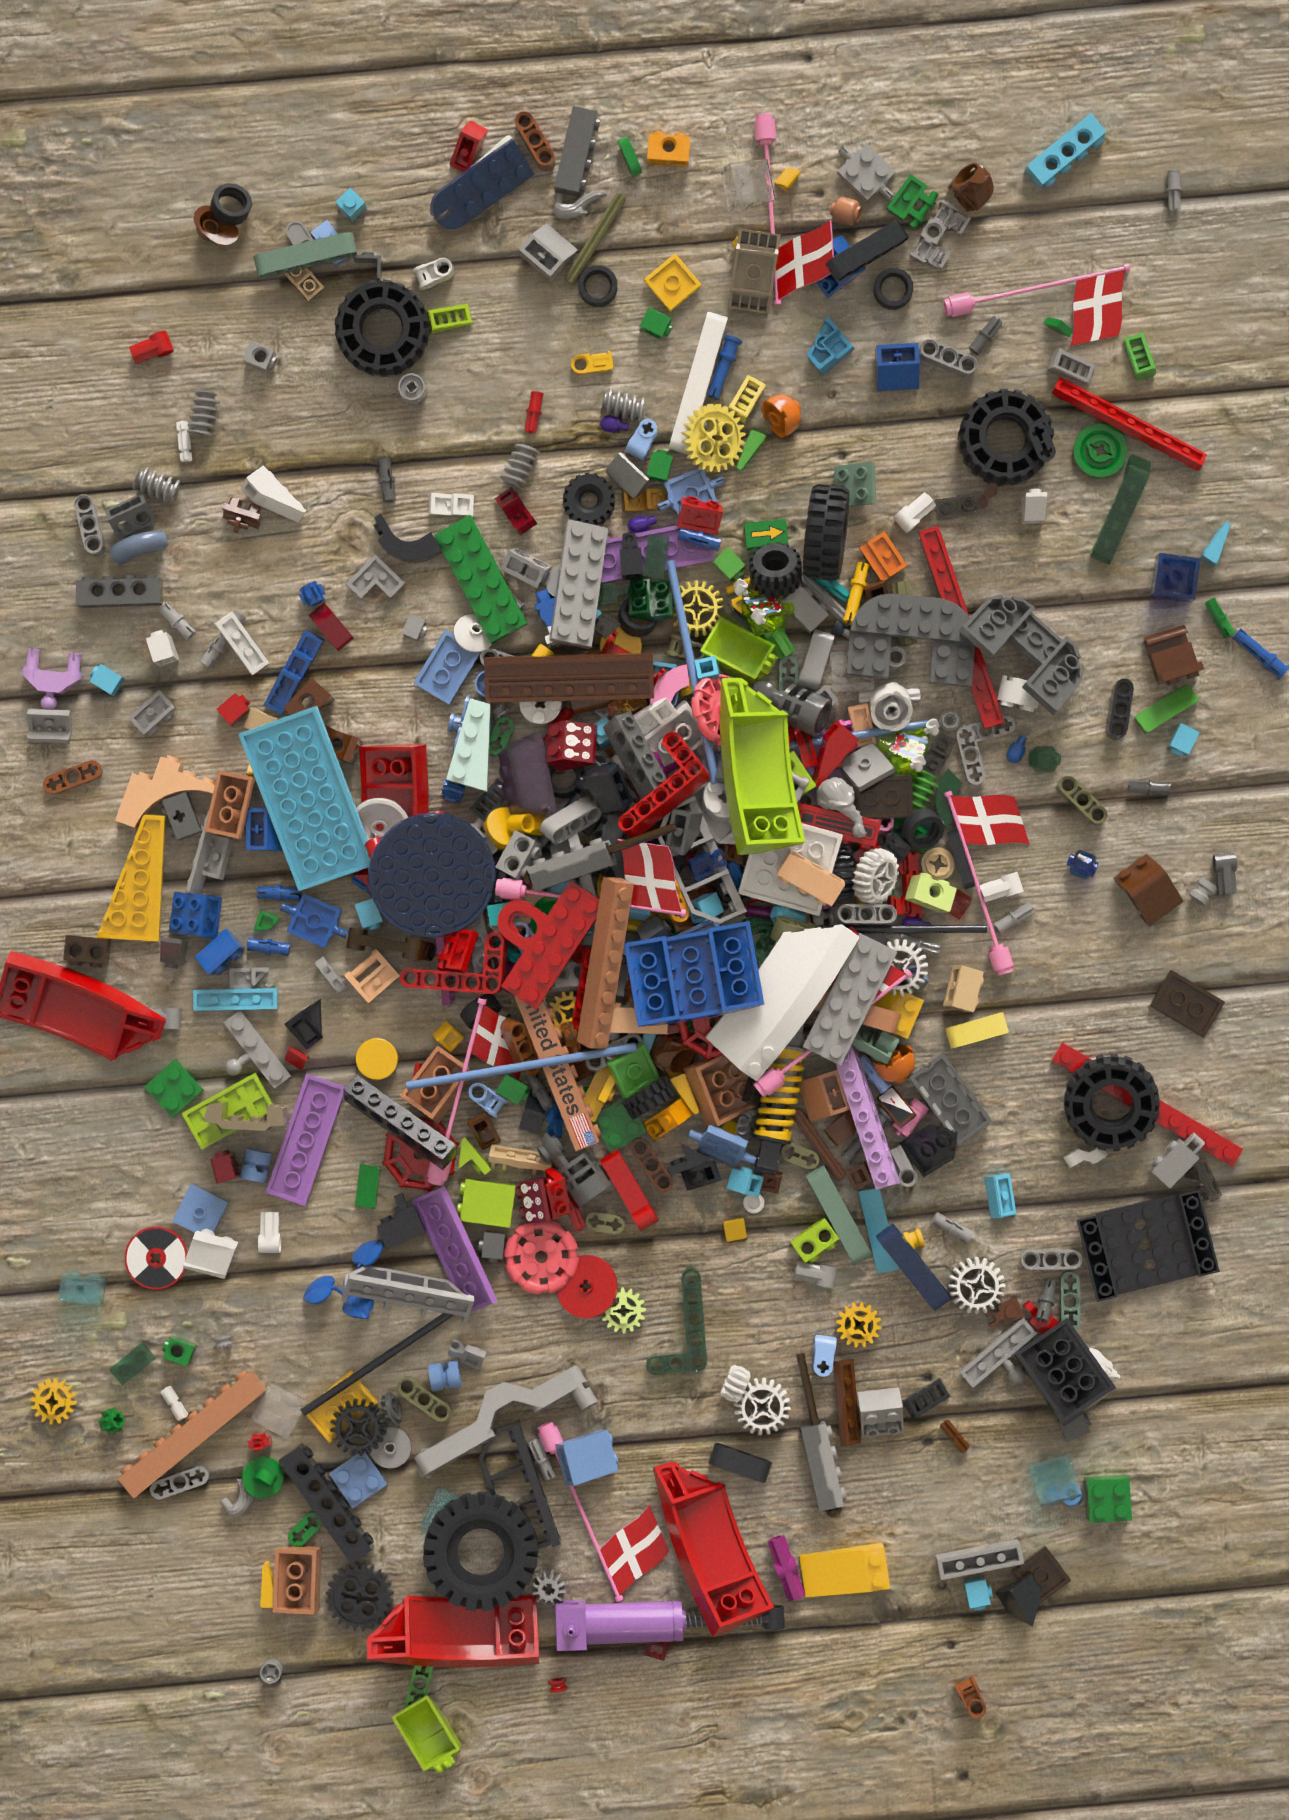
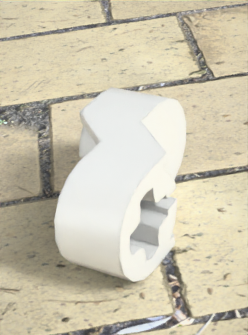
[1063,1146,1108,1168]

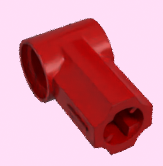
[129,330,174,364]

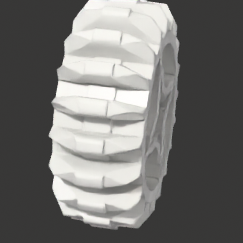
[852,848,899,904]
[887,939,928,996]
[948,1257,1005,1314]
[734,1377,791,1435]

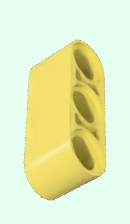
[945,1012,1009,1049]

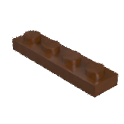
[833,1359,861,1446]

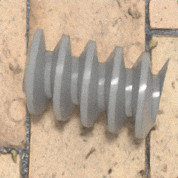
[600,388,646,424]
[187,390,220,436]
[500,444,540,491]
[132,467,180,504]

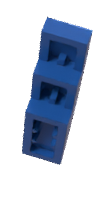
[264,629,324,715]

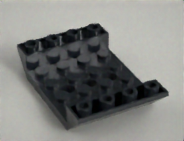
[1076,1190,1220,1302]

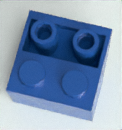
[816,235,866,298]
[875,343,920,392]
[246,808,283,851]
[195,928,245,975]

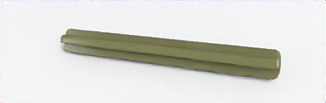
[565,193,626,285]

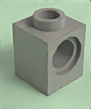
[243,341,277,373]

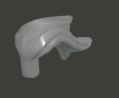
[553,191,608,219]
[220,1479,255,1518]

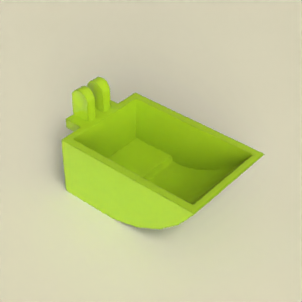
[700,617,778,686]
[391,1695,461,1773]

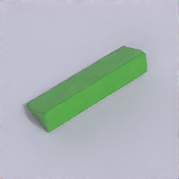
[1134,684,1199,734]

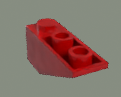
[812,720,859,787]

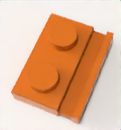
[859,531,907,581]

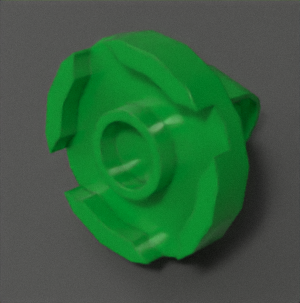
[241,1456,284,1499]

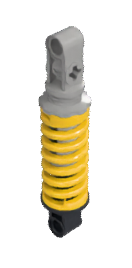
[752,1024,808,1175]

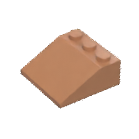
[683,1055,762,1126]

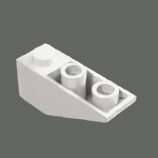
[240,466,306,522]

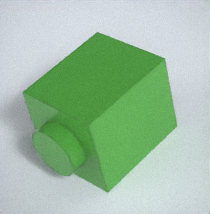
[713,547,745,582]

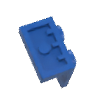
[169,892,222,938]

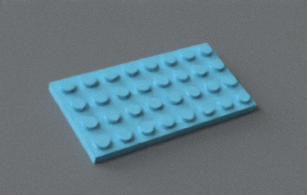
[238,706,370,891]

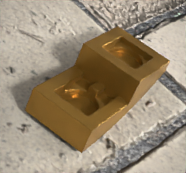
[621,488,667,512]

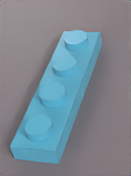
[193,988,278,1011]

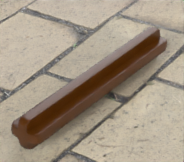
[791,1108,846,1181]

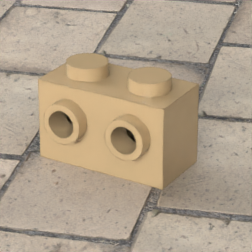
[943,965,984,1012]

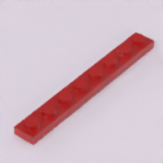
[1051,377,1207,471]

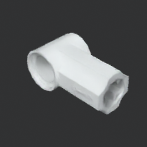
[893,492,936,534]
[980,872,1024,902]
[258,1212,281,1253]

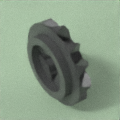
[736,1109,757,1141]
[380,1392,403,1426]

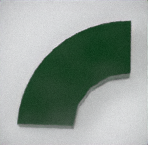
[935,768,963,827]

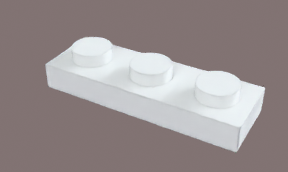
[215,612,269,675]

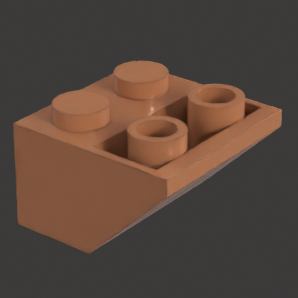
[797,1069,850,1122]

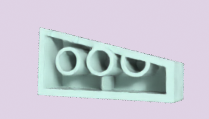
[446,698,491,792]

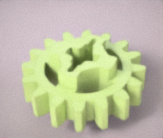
[602,1287,646,1333]

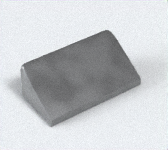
[605,452,649,498]

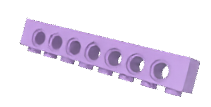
[836,1045,900,1190]

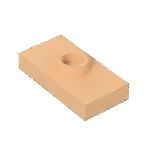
[847,702,876,748]

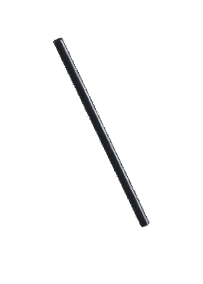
[819,925,987,934]
[300,1313,454,1416]

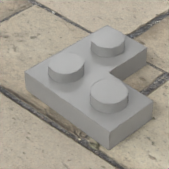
[346,554,405,599]

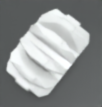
[720,1365,751,1403]

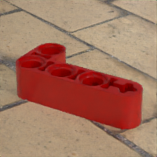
[572,945,592,1030]
[599,1149,659,1231]

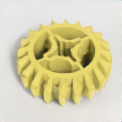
[673,580,723,637]

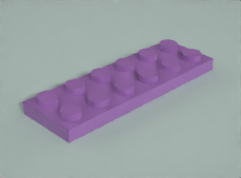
[601,525,715,584]
[265,1073,346,1206]
[412,1186,498,1312]

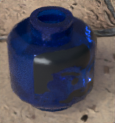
[1067,850,1099,880]

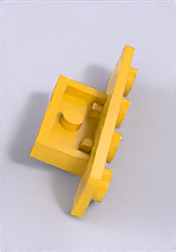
[583,1039,619,1122]

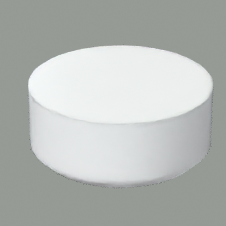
[743,1194,764,1213]

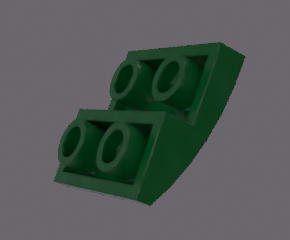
[629,578,674,620]

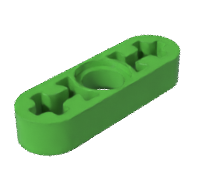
[405,1666,434,1708]

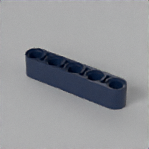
[876,1223,952,1311]

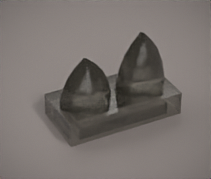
[1184,1157,1222,1202]

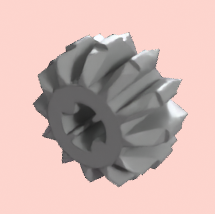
[531,1570,566,1606]

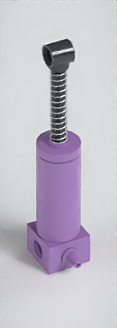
[556,1599,785,1651]

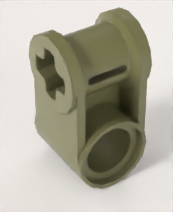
[664,634,705,661]

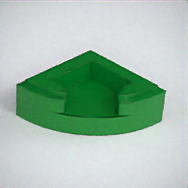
[1043,317,1072,337]
[253,910,281,931]

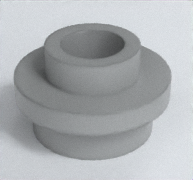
[939,710,960,731]

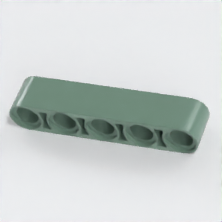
[253,232,357,278]
[805,1165,872,1265]

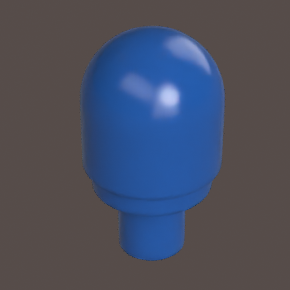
[1006,735,1027,763]

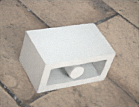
[146,630,179,667]

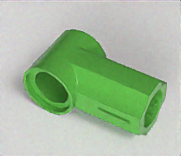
[758,616,796,661]

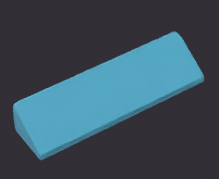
[858,1188,899,1273]

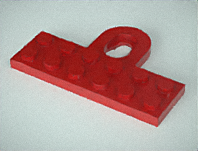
[498,880,599,1010]

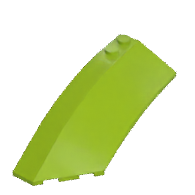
[720,678,805,855]

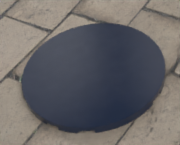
[368,813,496,937]

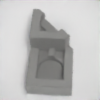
[228,967,269,989]

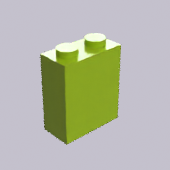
[457,1178,516,1228]

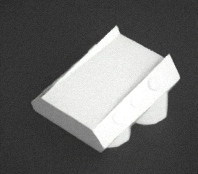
[183,1229,238,1279]

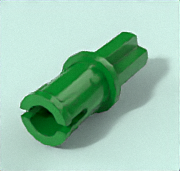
[1205,598,1235,639]

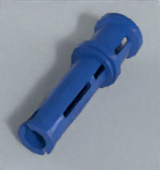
[707,335,743,400]
[1232,628,1289,680]

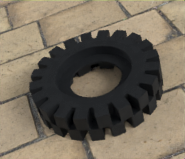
[423,1492,538,1611]

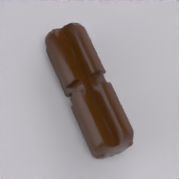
[940,1420,970,1453]

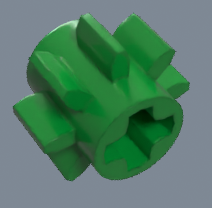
[98,1408,125,1435]

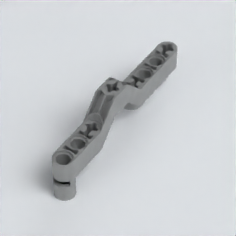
[414,1365,598,1477]

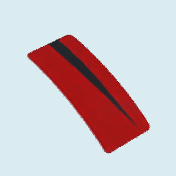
[793,729,818,768]

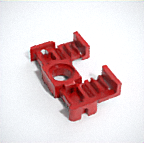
[887,851,926,917]

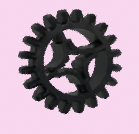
[832,843,855,899]
[330,1398,387,1456]

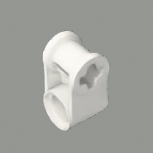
[412,258,454,290]

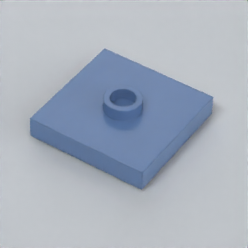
[172,1184,229,1233]

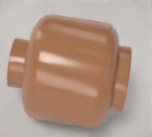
[830,197,862,227]

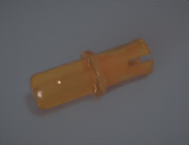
[561,1021,583,1063]

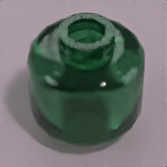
[1028,746,1061,773]

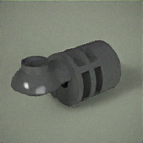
[751,681,832,737]
[537,1132,611,1207]

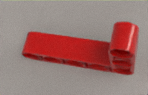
[618,731,709,838]
[400,933,508,994]

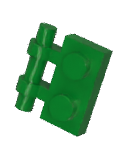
[886,174,939,229]

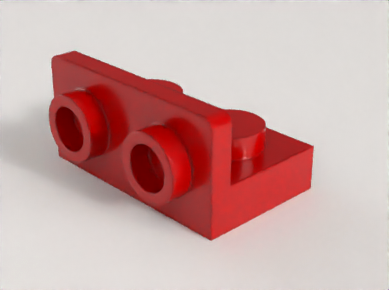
[676,496,723,535]
[544,1167,571,1220]

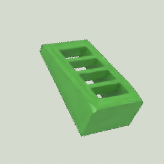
[1123,333,1156,381]
[736,430,767,473]

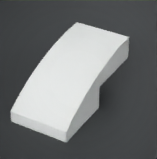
[428,493,474,516]
[633,697,679,735]

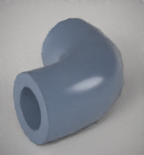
[110,530,167,564]

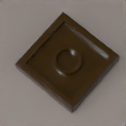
[1012,1546,1071,1604]

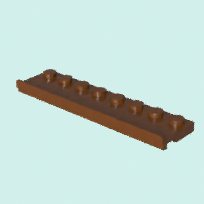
[484,653,654,703]

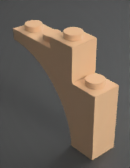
[115,755,216,829]

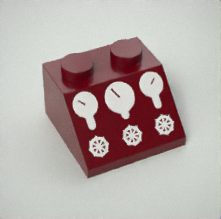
[546,720,597,771]
[516,1177,552,1224]

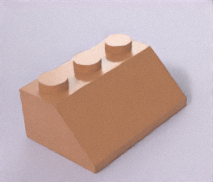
[205,770,255,839]
[400,1045,472,1125]
[273,1546,322,1615]

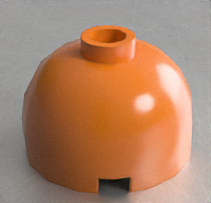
[761,395,801,438]
[872,1045,915,1084]

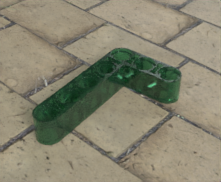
[1090,454,1151,565]
[646,1267,707,1375]

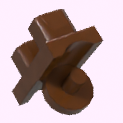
[222,497,261,533]

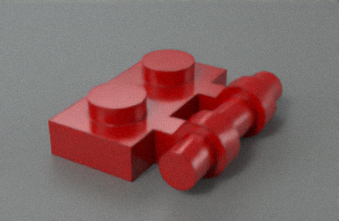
[437,929,478,973]

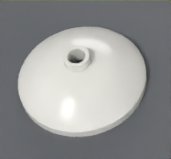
[356,798,408,840]

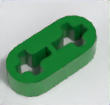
[618,137,642,177]
[489,717,515,756]
[288,1511,322,1547]

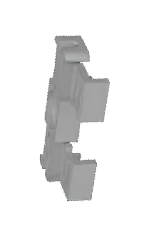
[910,200,971,270]

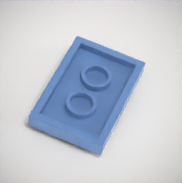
[413,630,481,705]

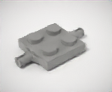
[837,143,896,202]

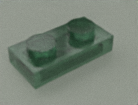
[643,534,670,580]
[109,1342,156,1386]

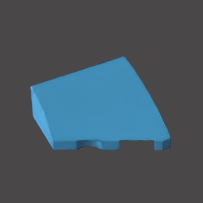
[807,316,855,376]

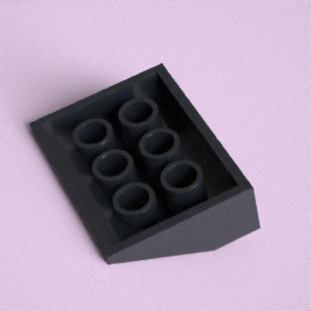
[1015,1318,1116,1427]

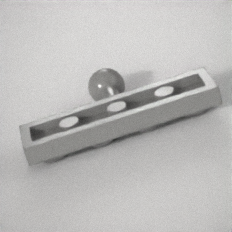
[223,1010,291,1089]
[959,1318,1037,1388]

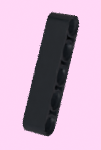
[825,220,909,282]

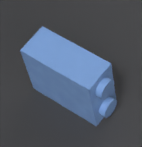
[555,1430,619,1486]

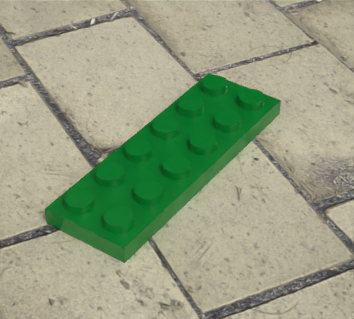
[434,515,528,644]

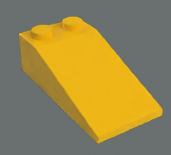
[873,989,924,1039]
[799,1543,890,1597]

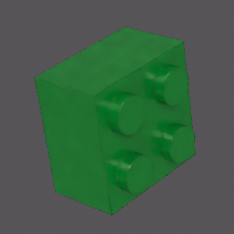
[1084,1474,1132,1523]

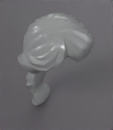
[816,777,867,838]

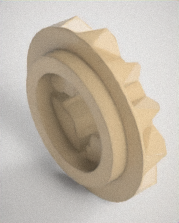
[921,847,955,881]

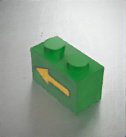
[744,519,789,553]

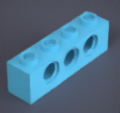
[1024,113,1107,189]

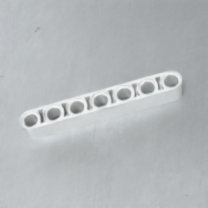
[669,312,728,455]

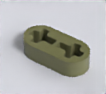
[781,1143,820,1170]
[585,1211,625,1234]

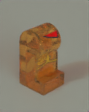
[606,699,648,719]

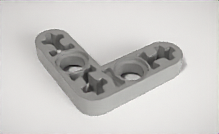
[955,716,1015,786]

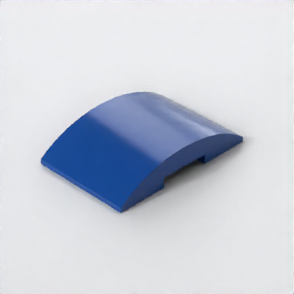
[624,921,764,1027]

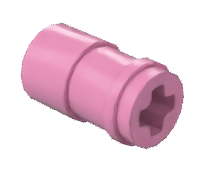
[892,1098,929,1138]

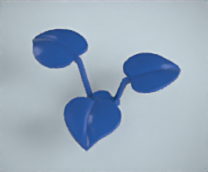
[303,1239,384,1319]

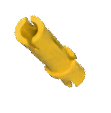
[842,562,870,625]

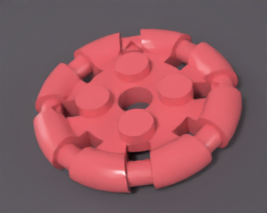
[691,674,730,746]
[503,1220,579,1295]

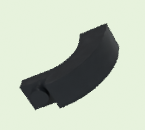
[373,514,443,563]

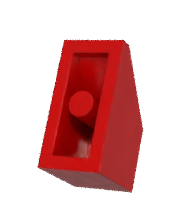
[449,120,488,172]

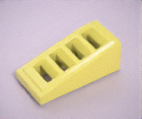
[728,375,766,423]

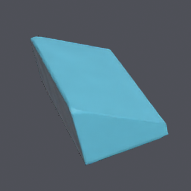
[985,1173,1017,1218]

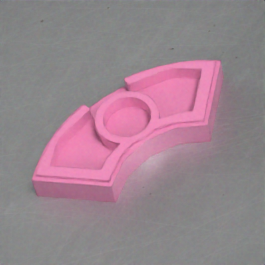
[650,665,689,704]

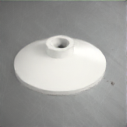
[454,614,492,653]

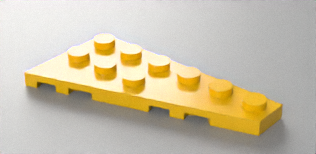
[96,815,166,942]

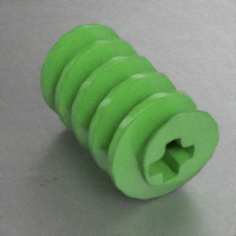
[913,770,939,811]

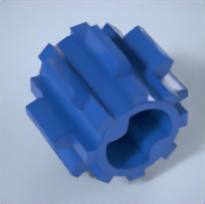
[299,581,326,608]
[441,780,466,804]

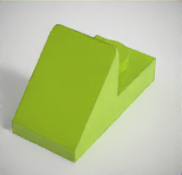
[459,1137,492,1175]

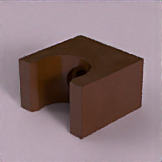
[283,678,335,715]
[325,725,363,766]

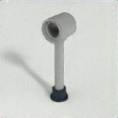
[831,619,906,670]

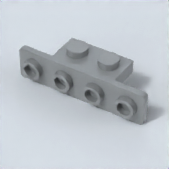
[186,811,234,894]

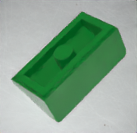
[355,1164,381,1209]

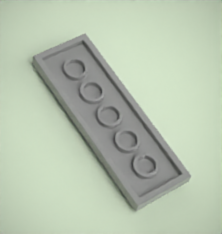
[549,519,608,649]
[803,933,897,1066]

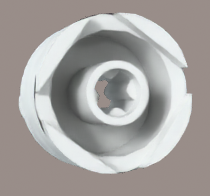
[997,675,1039,712]
[869,682,913,731]
[519,701,562,726]
[701,781,730,822]

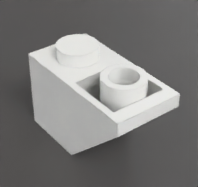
[1021,489,1047,524]

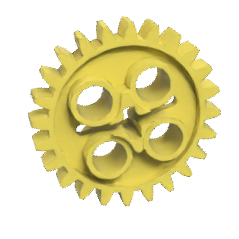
[681,404,746,472]

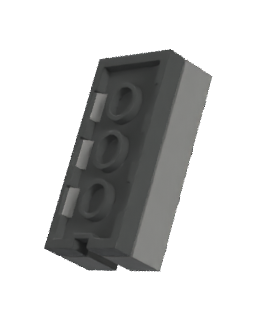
[907,1052,992,1146]

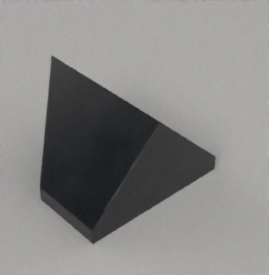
[285,999,323,1049]
[995,1573,1042,1627]

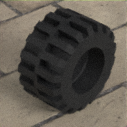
[749,542,802,599]

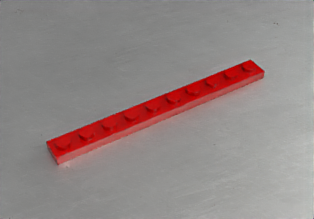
[918,525,1005,730]
[1051,1042,1243,1167]

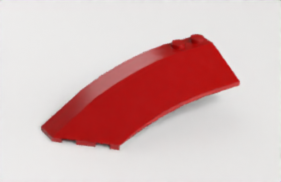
[355,744,429,891]
[0,951,166,1062]
[653,1461,774,1638]
[367,1594,540,1667]

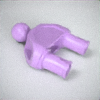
[22,648,82,710]

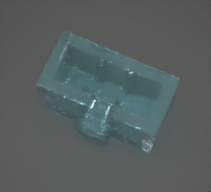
[58,1271,106,1306]

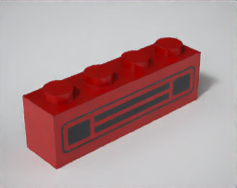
[798,802,882,849]

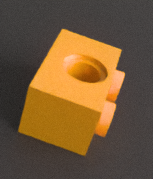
[647,131,690,167]

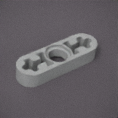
[150,1465,210,1499]

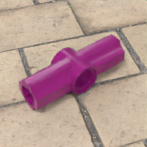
[767,1535,805,1601]

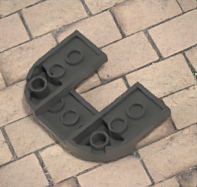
[846,594,975,688]
[959,595,1083,715]

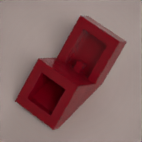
[494,487,537,535]
[308,602,354,651]

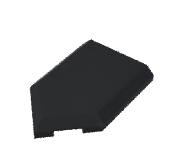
[899,1124,958,1178]

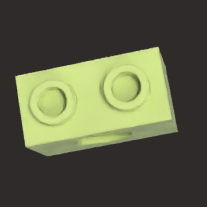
[905,873,957,913]

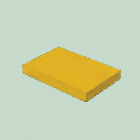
[306,1370,378,1444]

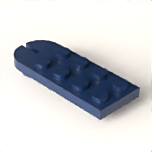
[430,139,535,229]

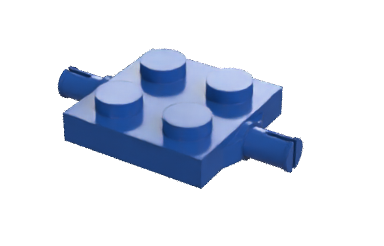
[280,893,349,948]

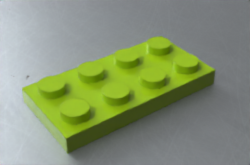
[182,1073,273,1150]

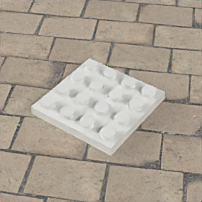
[738,823,843,916]

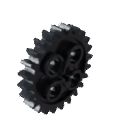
[326,1562,394,1632]

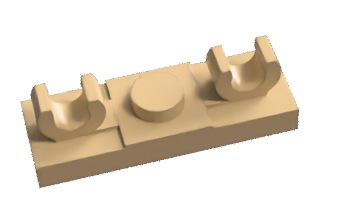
[488,1144,553,1177]

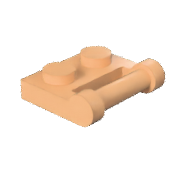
[344,948,400,1003]

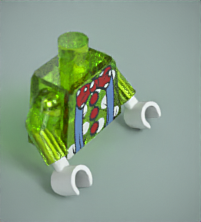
[734,579,795,636]
[878,719,940,778]

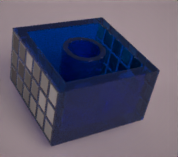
[1150,553,1201,603]

